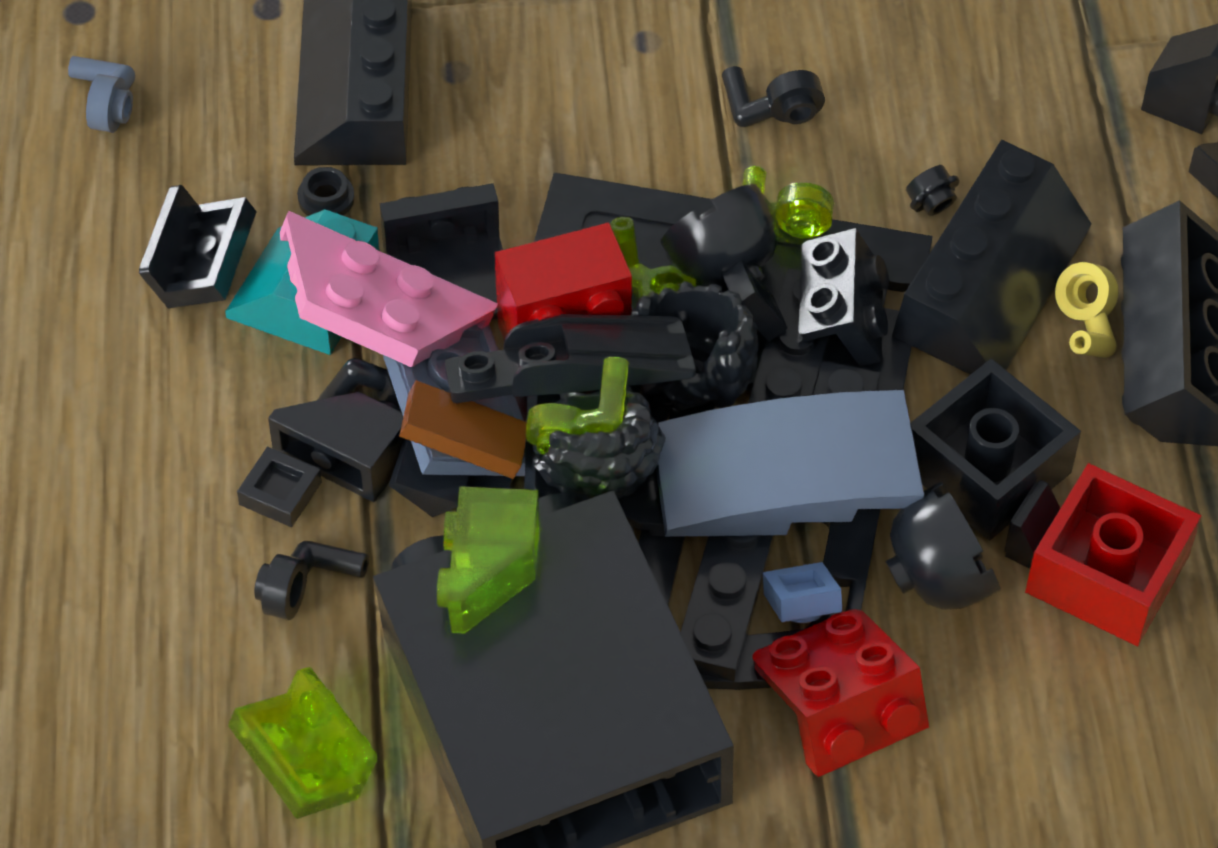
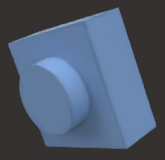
[763,562,842,623]

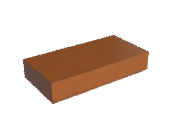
[399,380,529,479]

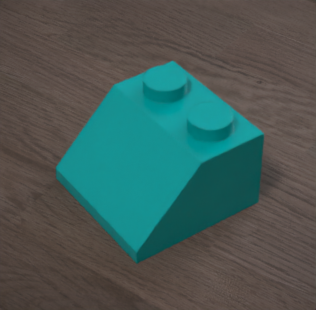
[225,210,380,355]

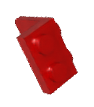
[752,609,929,777]

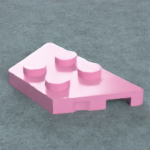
[280,211,498,367]

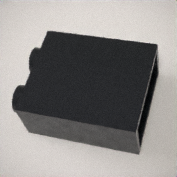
[373,490,734,848]

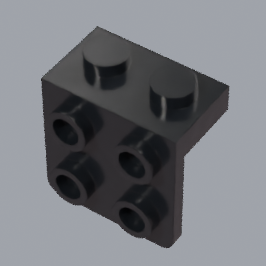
[379,183,503,321]

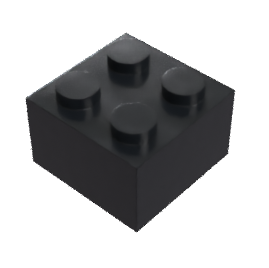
[910,358,1081,541]

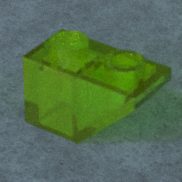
[437,487,541,633]

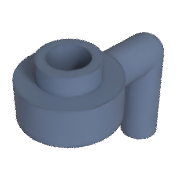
[68,56,135,133]

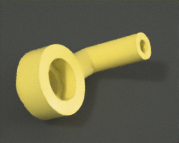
[1055,262,1118,358]

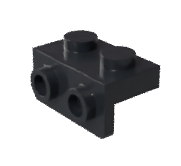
[139,185,257,308]
[799,228,889,367]

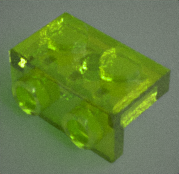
[228,667,377,819]

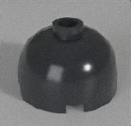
[660,183,779,289]
[885,482,1001,610]

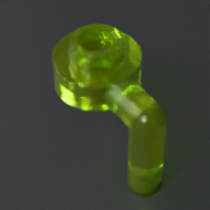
[742,166,834,239]
[610,217,697,299]
[525,357,629,455]

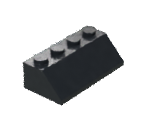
[294,0,412,165]
[892,139,1092,375]
[1120,200,1218,446]

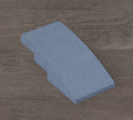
[656,390,924,537]

